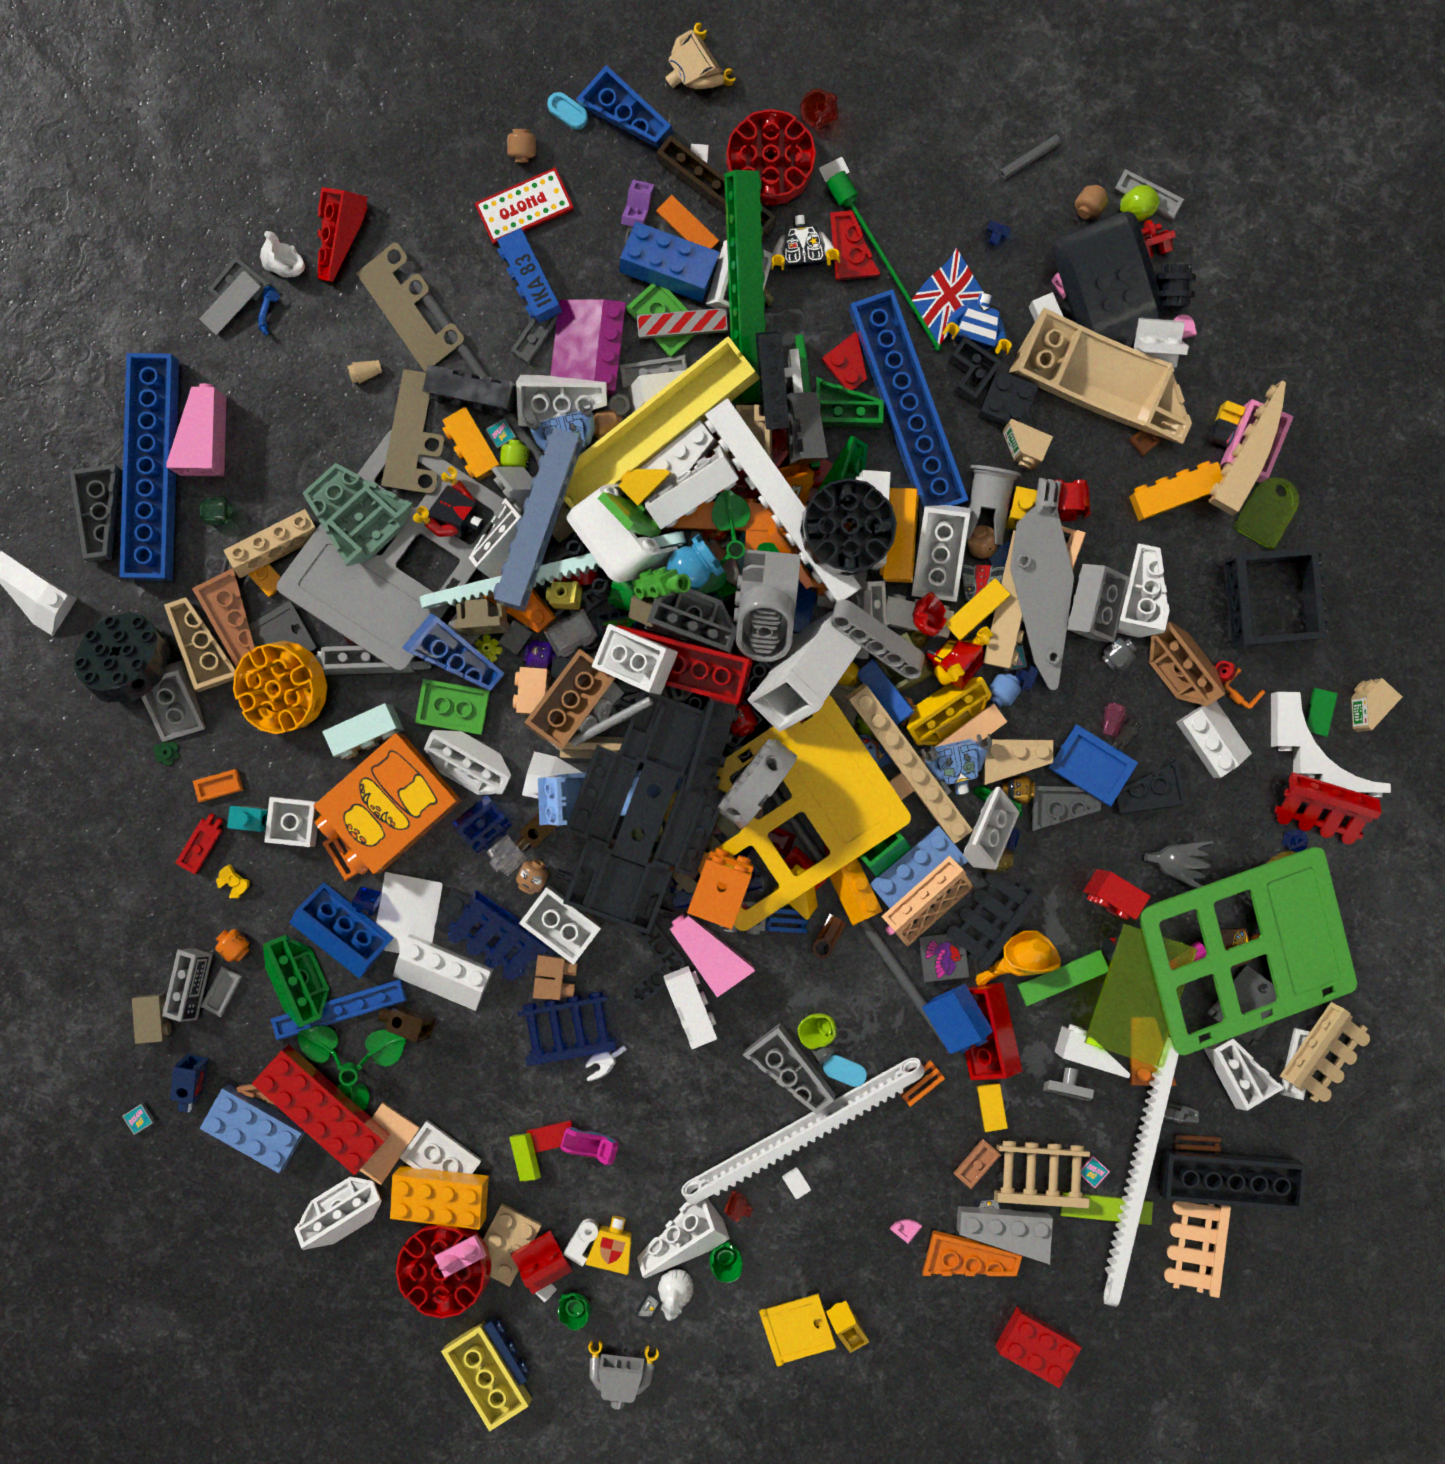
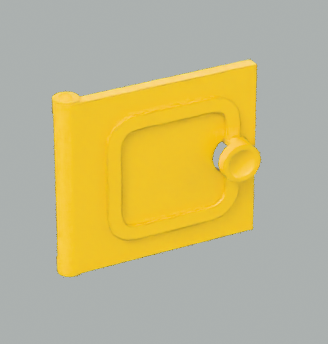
[759,1293,836,1366]

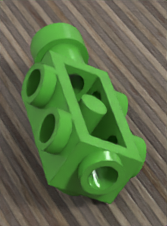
[631,567,691,599]

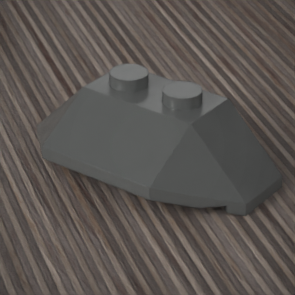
[647,588,737,652]

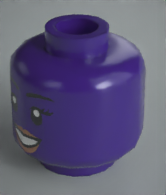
[523,640,557,669]

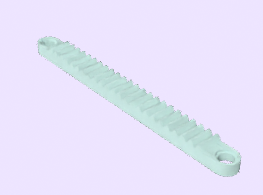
[419,531,686,609]

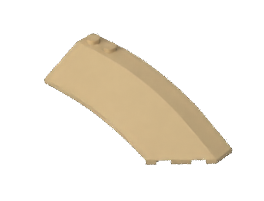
[1009,308,1192,444]

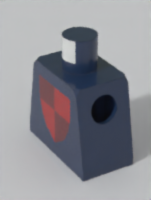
[170,1054,209,1112]

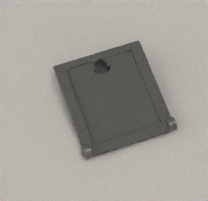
[249,601,317,652]
[1207,964,1277,1047]

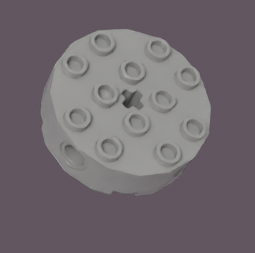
[718,738,798,829]

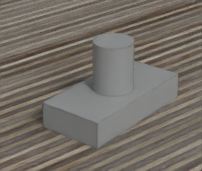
[1043,1068,1094,1101]

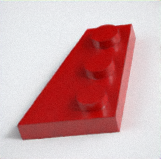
[830,211,880,281]

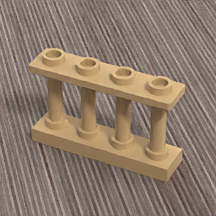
[994,1141,1090,1208]

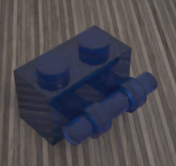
[452,795,512,854]

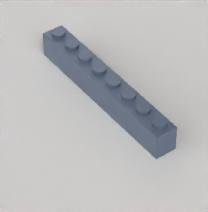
[493,428,584,612]

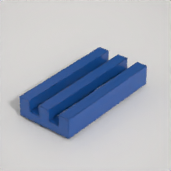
[765,908,808,933]

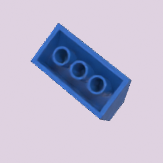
[289,882,394,979]

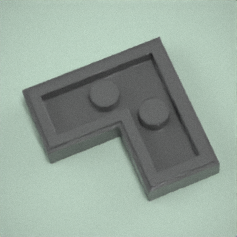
[208,256,271,303]

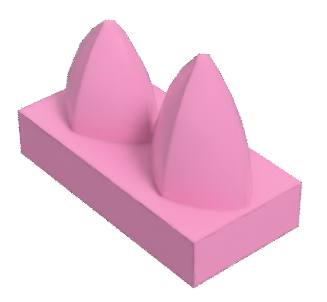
[434,1234,487,1278]

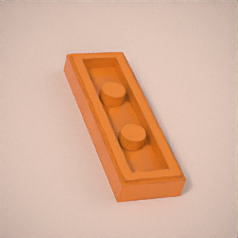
[656,195,719,249]
[768,523,813,589]

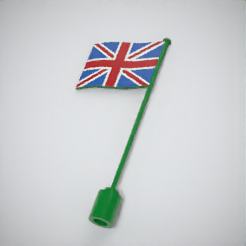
[826,171,984,351]

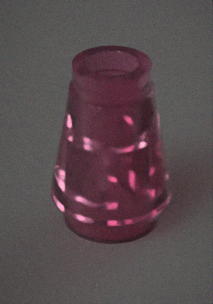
[1102,702,1127,736]

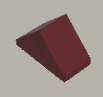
[768,827,796,855]

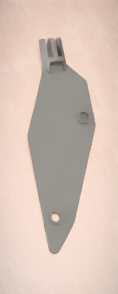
[1010,478,1074,690]

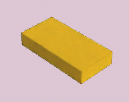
[977,1082,1008,1132]

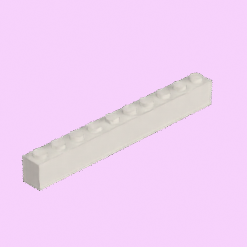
[704,398,862,603]

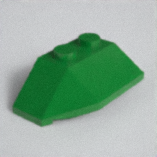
[263,935,329,1028]

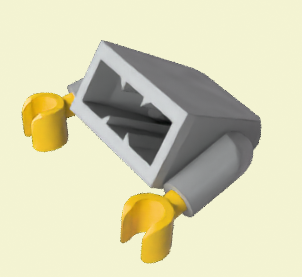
[588,1340,659,1409]

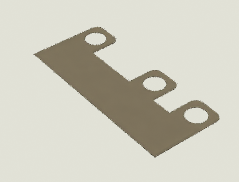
[356,243,464,372]
[381,369,444,493]

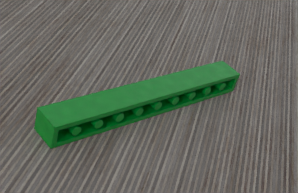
[724,170,766,404]

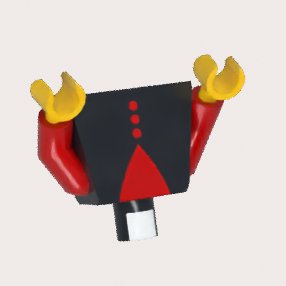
[413,466,484,538]

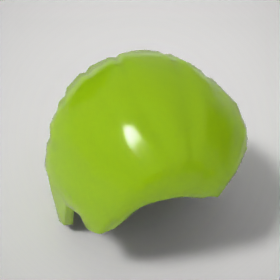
[1120,185,1160,222]
[797,1013,837,1050]

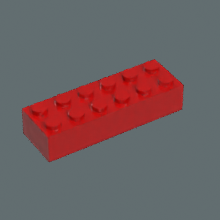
[617,625,753,704]
[252,1044,390,1175]

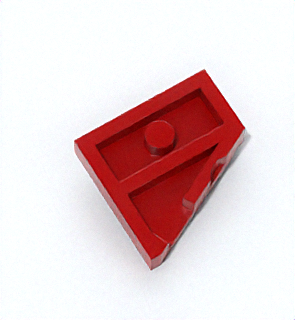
[822,332,867,391]

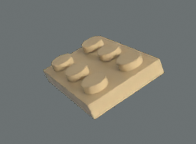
[483,1203,542,1287]

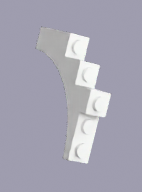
[1271,692,1391,797]

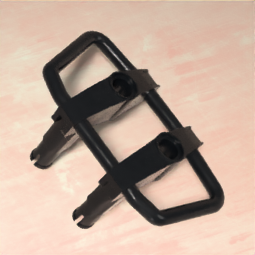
[533,531,619,653]

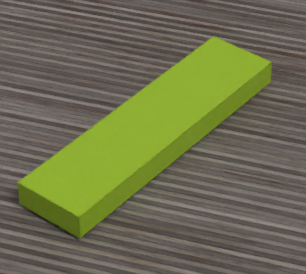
[1060,1192,1153,1225]

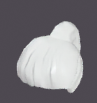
[658,1269,694,1321]

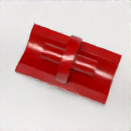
[1141,220,1176,258]

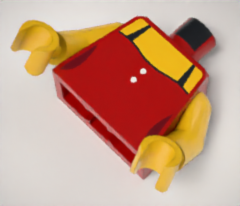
[927,627,993,690]

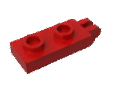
[175,813,223,875]

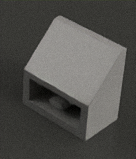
[491,467,533,515]

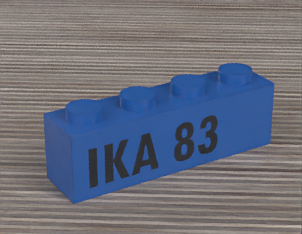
[497,228,563,324]

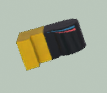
[1210,401,1246,448]

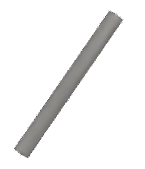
[570,696,653,746]

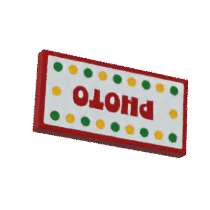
[475,167,574,246]

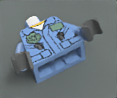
[525,400,595,453]
[921,734,992,794]

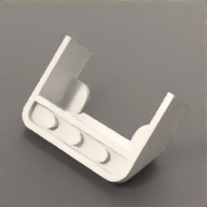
[567,482,678,582]

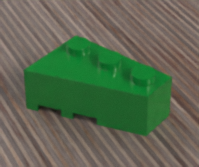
[815,377,884,428]

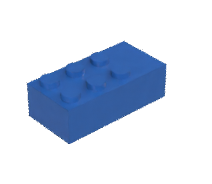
[619,222,720,302]

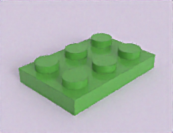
[625,284,697,357]
[415,679,490,735]

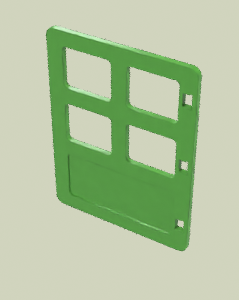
[1139,847,1357,1055]

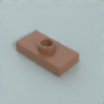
[954,1139,1001,1189]

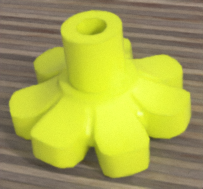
[475,635,503,662]

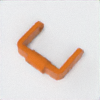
[1223,668,1265,709]

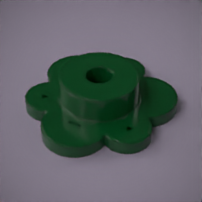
[153,741,179,766]

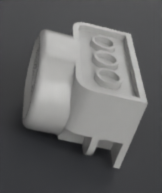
[734,549,801,662]

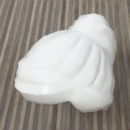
[260,231,305,278]

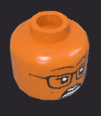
[215,929,250,962]

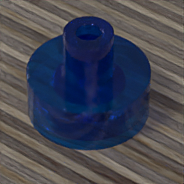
[1283,829,1308,852]

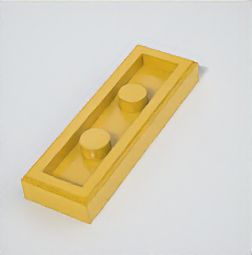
[945,578,1011,641]

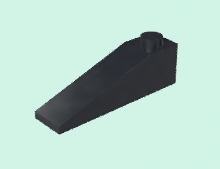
[434,888,532,950]

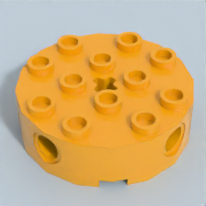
[233,641,327,734]

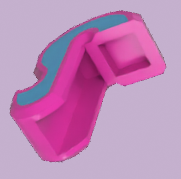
[560,1127,619,1165]

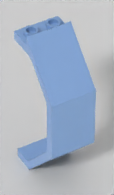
[538,770,683,826]

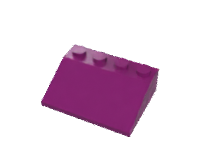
[550,299,626,396]

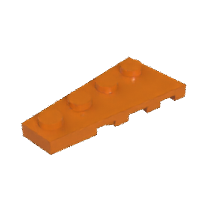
[922,1230,1022,1276]

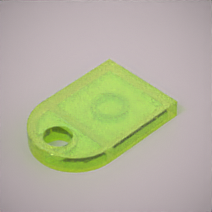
[1233,477,1299,550]

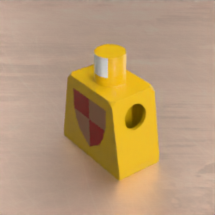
[585,1216,632,1275]

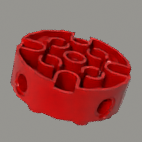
[726,109,816,206]
[396,1224,492,1319]

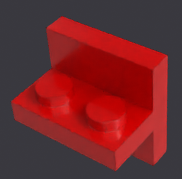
[510,1231,572,1295]

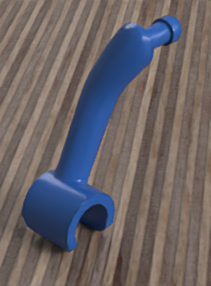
[258,286,280,336]

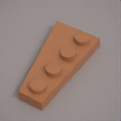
[192,568,255,668]

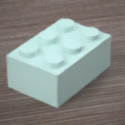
[322,703,404,759]

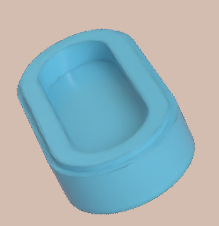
[547,92,588,130]
[823,1054,867,1087]

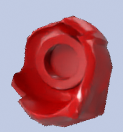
[912,591,947,636]

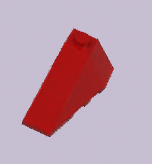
[318,187,368,282]

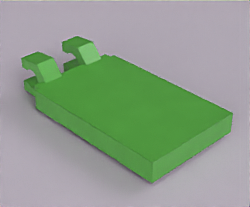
[597,492,666,538]

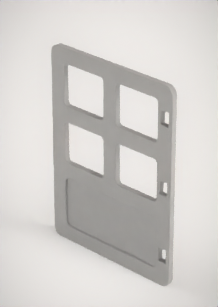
[277,430,504,671]

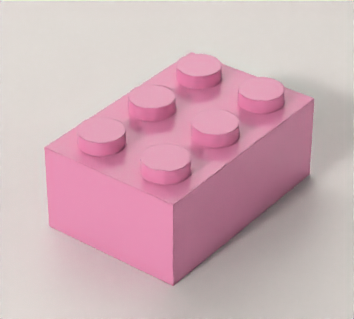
[1220,399,1294,483]

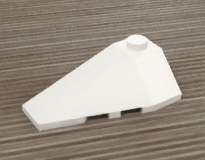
[516,375,607,426]
[1117,543,1170,638]
[0,551,77,636]
[522,752,583,799]
[637,1197,730,1278]

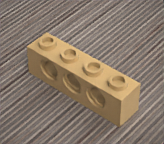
[223,509,316,579]

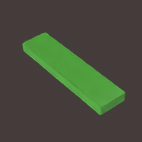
[1017,950,1109,1006]

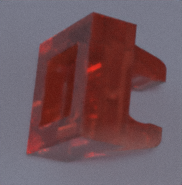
[724,1191,753,1222]

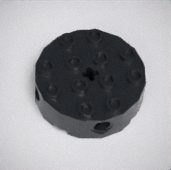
[800,478,897,576]
[74,613,171,703]

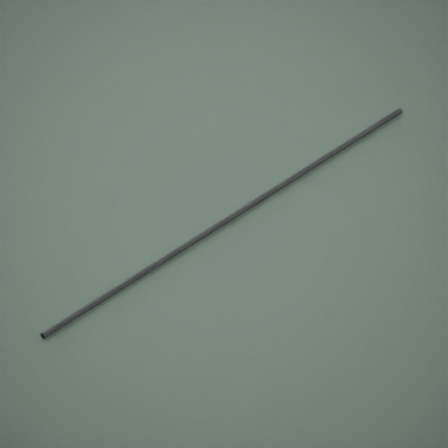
[407,272,945,1046]

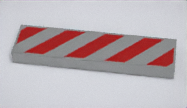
[637,308,728,339]

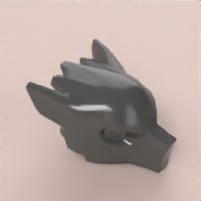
[1144,841,1213,888]

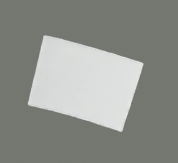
[376,872,443,953]

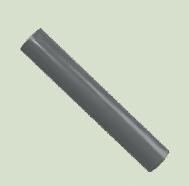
[1000,134,1061,180]

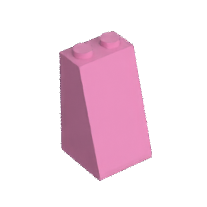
[166,383,227,476]
[670,913,755,997]

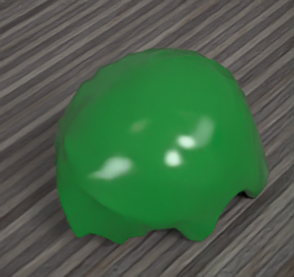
[709,1242,743,1283]
[557,1293,592,1331]

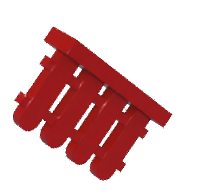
[1275,772,1382,844]

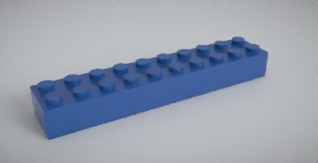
[849,289,968,514]
[120,353,179,581]

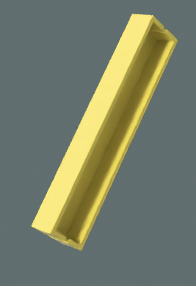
[564,336,760,509]

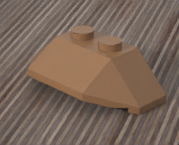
[1149,621,1226,707]

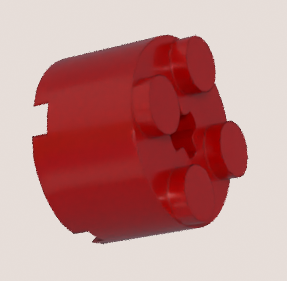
[1054,480,1091,522]

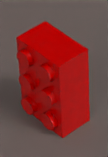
[1083,869,1151,921]
[995,1306,1082,1388]

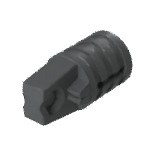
[1163,1101,1199,1127]

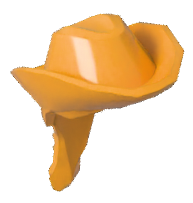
[976,931,1061,986]

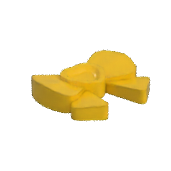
[216,865,250,898]

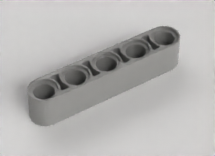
[831,600,925,679]

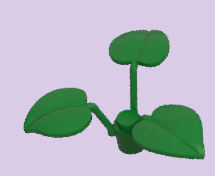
[696,489,780,593]
[298,1025,406,1111]

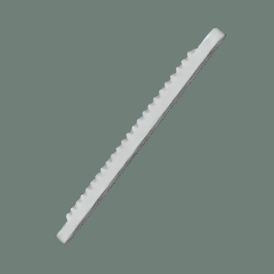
[1104,1037,1179,1307]
[681,1058,925,1204]

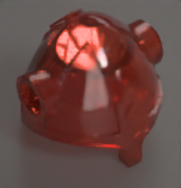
[800,89,838,131]

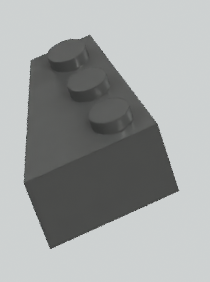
[786,392,828,465]

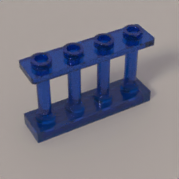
[517,991,617,1066]

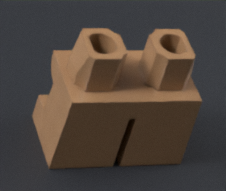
[533,953,578,1000]

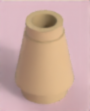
[347,360,382,384]

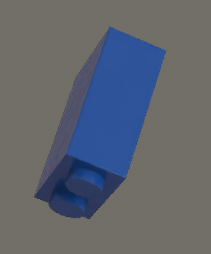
[922,984,993,1054]

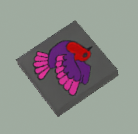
[918,934,969,982]

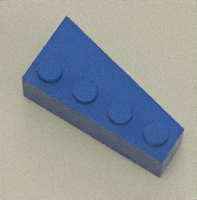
[576,65,674,149]
[402,613,505,691]

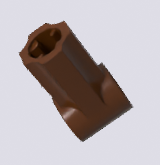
[811,914,847,959]

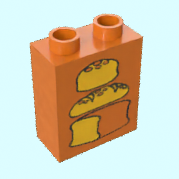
[313,733,462,875]

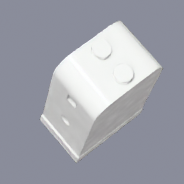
[748,612,862,732]

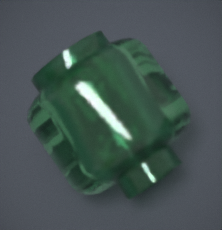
[200,496,233,525]

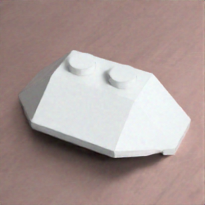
[424,730,512,795]
[295,1177,382,1250]

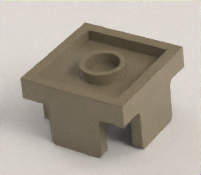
[454,599,510,636]

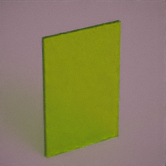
[1084,924,1197,1066]

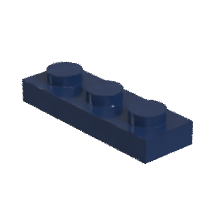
[484,1316,530,1386]

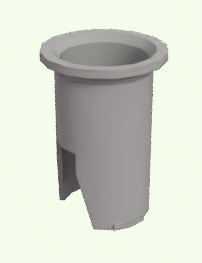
[966,465,1022,545]

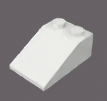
[592,624,678,695]
[1054,1024,1130,1078]

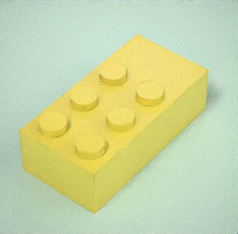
[441,1320,532,1431]

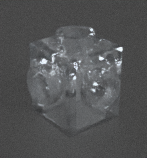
[487,835,528,876]

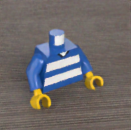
[942,293,1012,355]

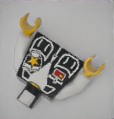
[771,215,840,271]

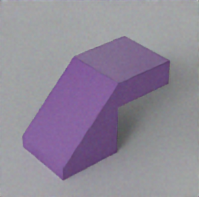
[621,180,654,226]

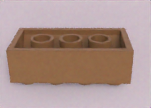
[524,649,616,751]

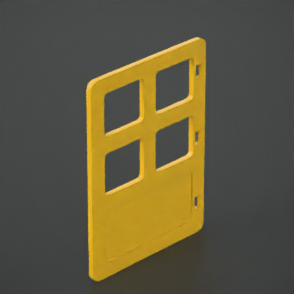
[663,695,911,931]

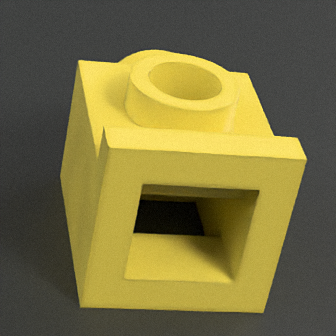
[546,581,583,610]

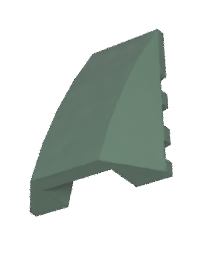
[303,463,413,567]

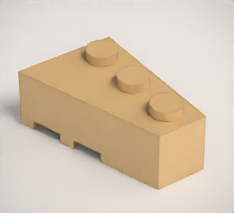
[981,740,1053,785]

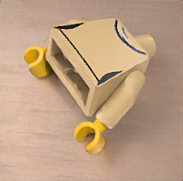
[665,23,736,89]

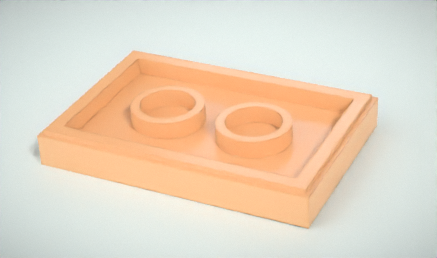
[360,1102,420,1185]

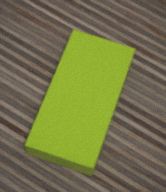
[509,1133,541,1181]

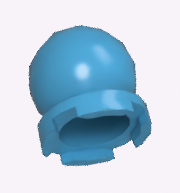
[666,534,725,590]

